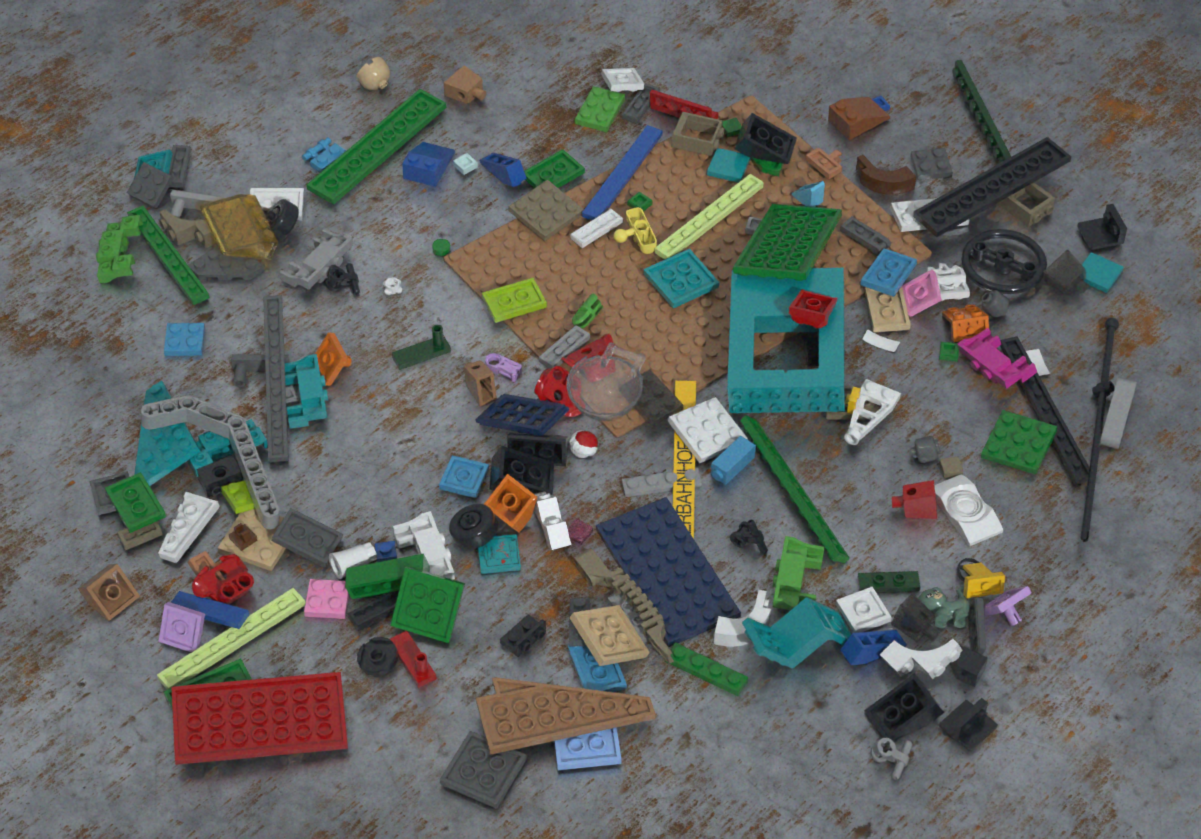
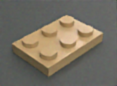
[864,286,911,332]

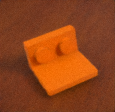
[942,305,989,342]

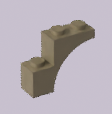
[159,209,225,248]

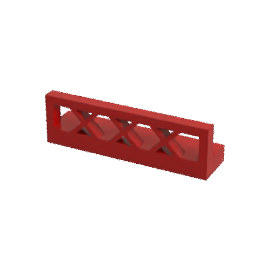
[649,90,718,119]

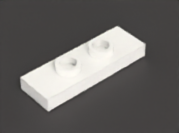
[570,209,623,248]

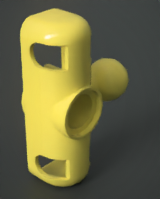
[614,207,657,254]

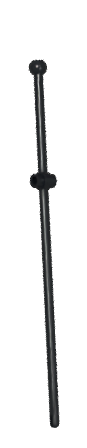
[1080,317,1119,542]

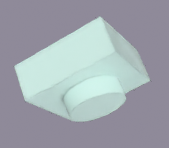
[453,153,478,175]

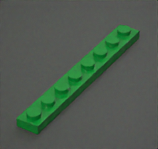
[127,206,210,305]

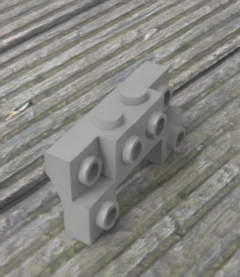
[280,228,353,290]

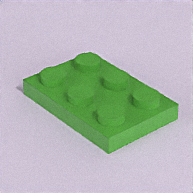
[575,86,625,132]

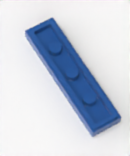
[171,591,250,629]

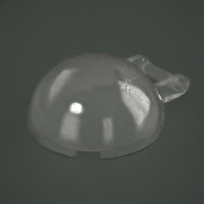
[567,342,646,421]

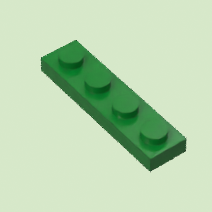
[665,642,748,696]

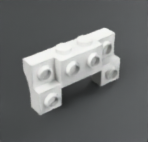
[393,511,455,580]

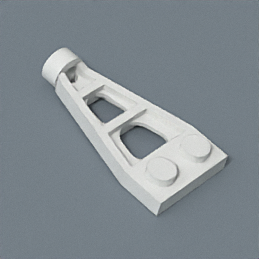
[844,379,901,445]

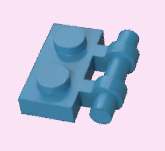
[302,137,346,173]

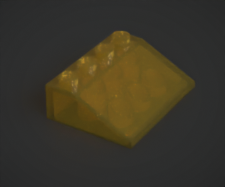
[200,194,279,259]

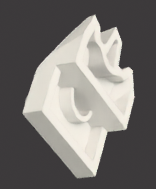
[927,263,970,301]

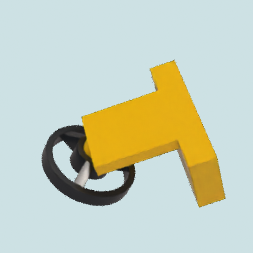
[956,558,1005,598]

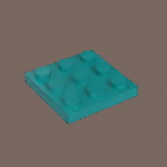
[644,248,720,309]

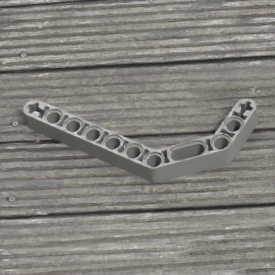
[141,395,279,529]

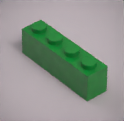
[345,553,430,599]

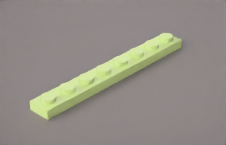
[655,174,764,260]
[157,588,306,690]

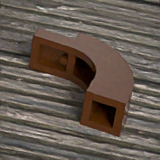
[856,155,916,195]

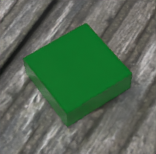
[722,118,742,137]
[627,192,653,212]
[939,342,959,362]

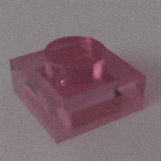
[568,518,593,545]

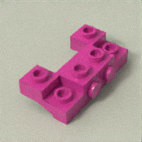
[957,328,1037,389]

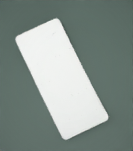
[862,330,900,352]
[1026,349,1050,376]

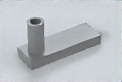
[170,190,226,218]

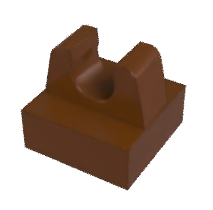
[229,523,258,551]

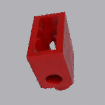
[892,480,937,519]

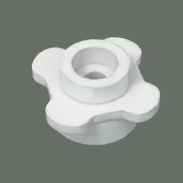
[383,277,402,295]

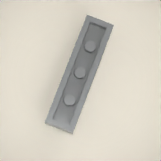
[622,468,702,497]

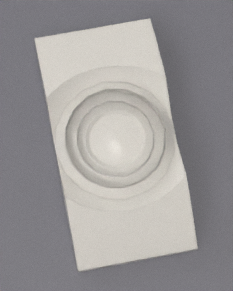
[935,474,1003,547]

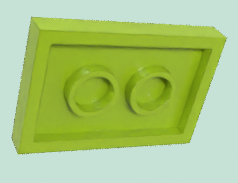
[482,278,547,323]

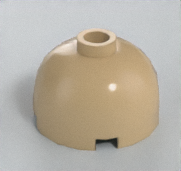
[356,57,390,90]

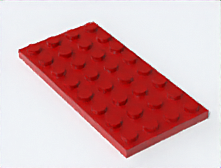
[172,672,348,765]

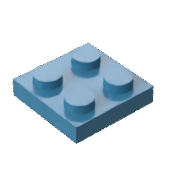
[164,323,205,356]
[439,455,489,498]

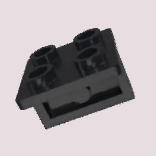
[939,698,998,751]

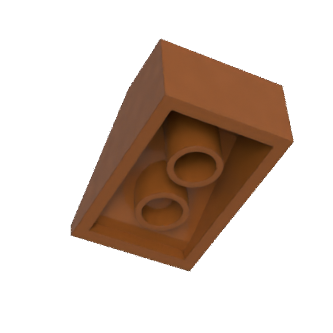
[828,97,890,140]

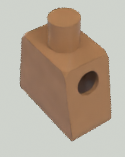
[444,65,486,104]
[464,360,497,407]

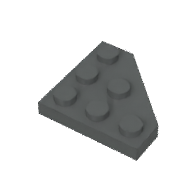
[188,238,265,280]

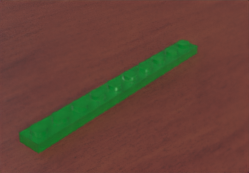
[740,415,850,564]

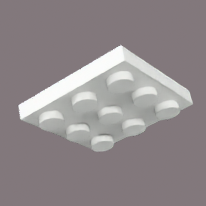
[668,397,748,463]

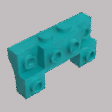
[285,354,328,429]
[186,419,268,477]

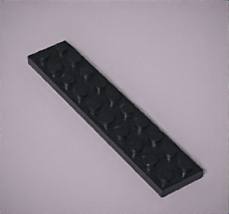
[913,137,1072,237]

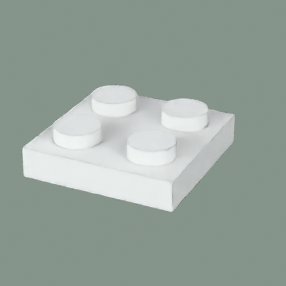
[601,68,644,92]
[836,587,891,633]

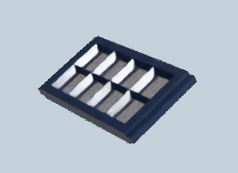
[475,394,569,436]

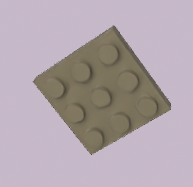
[508,180,584,241]

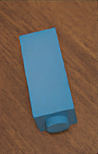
[711,436,756,485]

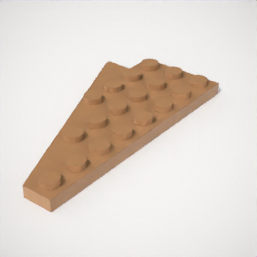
[476,677,656,755]

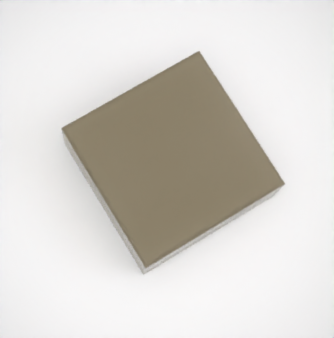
[939,456,964,479]

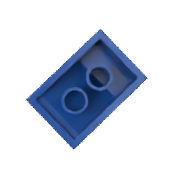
[402,142,455,187]

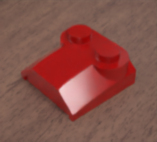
[789,289,838,328]

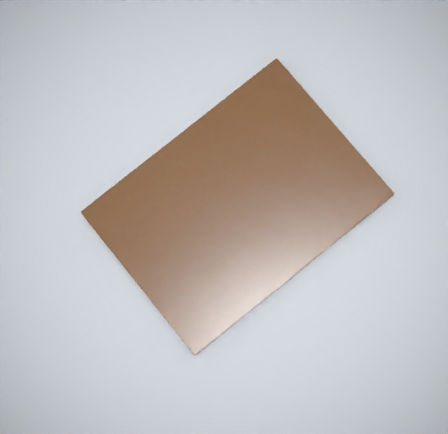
[444,96,932,437]

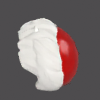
[569,430,598,458]

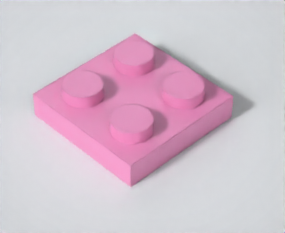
[902,269,942,317]
[304,579,349,619]

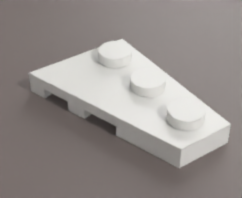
[249,188,304,221]

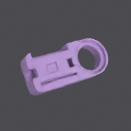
[485,353,522,382]

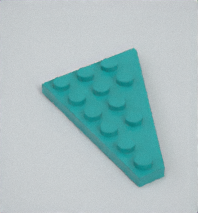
[134,380,201,486]

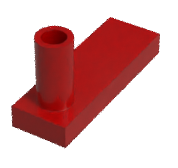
[390,631,437,688]

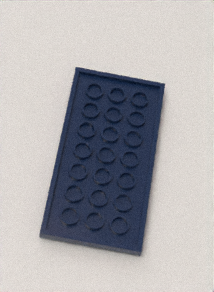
[596,497,741,647]

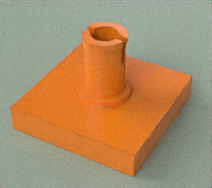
[315,332,352,386]

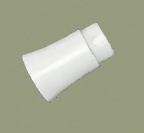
[329,542,377,580]

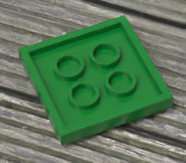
[981,410,1057,475]
[390,566,465,643]

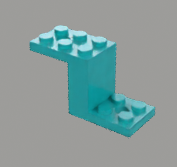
[742,597,851,669]

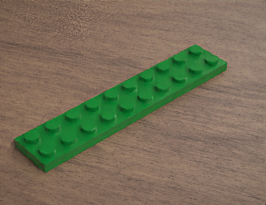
[306,89,447,205]

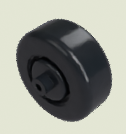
[262,199,299,243]
[449,504,498,550]

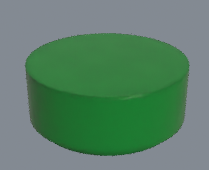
[432,239,451,256]

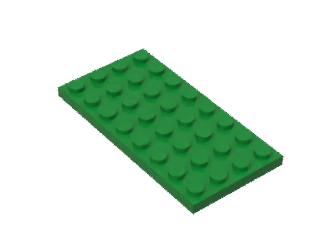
[733,204,842,281]

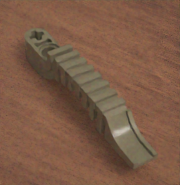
[573,547,674,664]

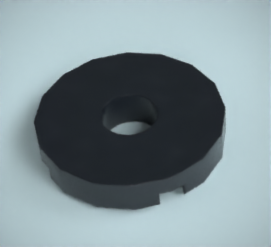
[357,637,398,677]

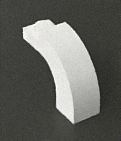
[714,590,771,647]

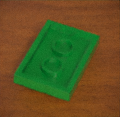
[524,149,585,188]
[105,472,166,533]

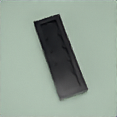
[347,591,399,631]

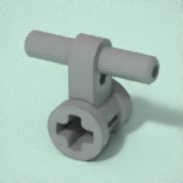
[870,738,913,780]

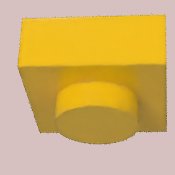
[845,387,861,414]

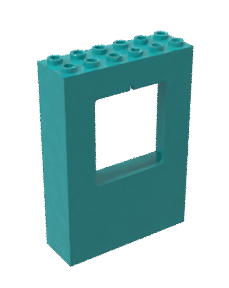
[727,267,845,413]

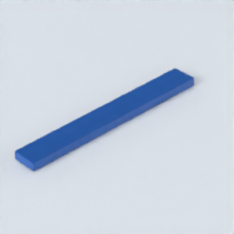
[582,125,663,220]

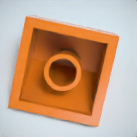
[484,474,538,533]

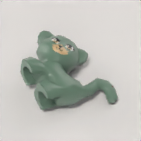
[912,585,970,628]

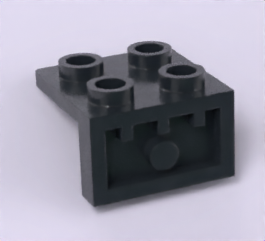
[1077,204,1127,250]

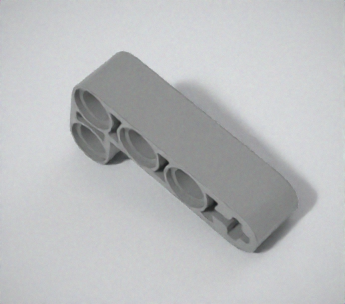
[1100,377,1137,449]

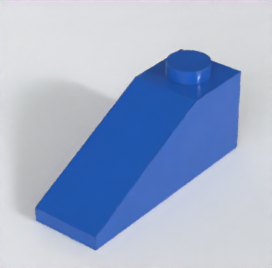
[479,153,527,187]
[841,630,907,665]

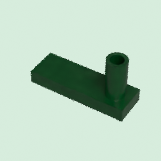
[392,325,451,370]

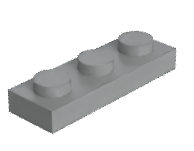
[539,325,590,368]

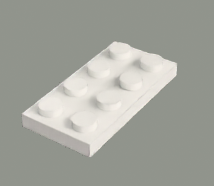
[890,198,969,232]

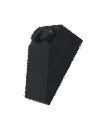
[734,113,797,165]
[489,446,554,495]
[864,673,945,740]

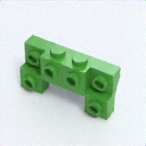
[96,215,143,283]
[772,536,824,610]

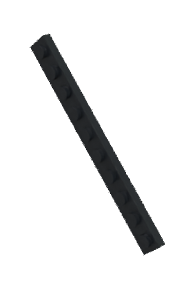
[1000,336,1090,485]

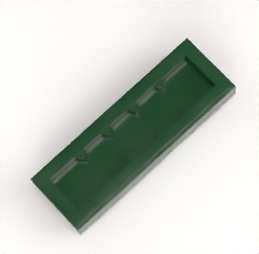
[857,571,921,593]

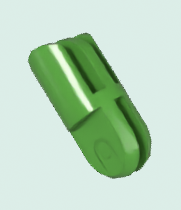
[572,294,604,329]

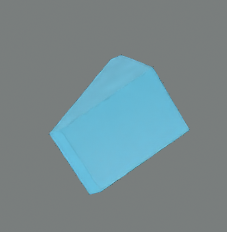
[792,181,825,207]

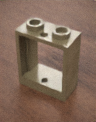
[672,112,725,156]
[997,183,1055,227]

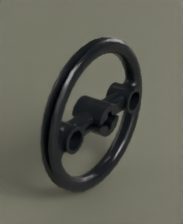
[961,229,1047,294]

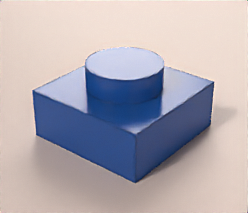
[375,541,397,562]

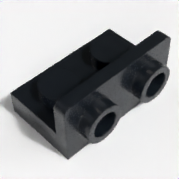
[500,614,546,657]

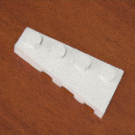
[158,492,220,563]

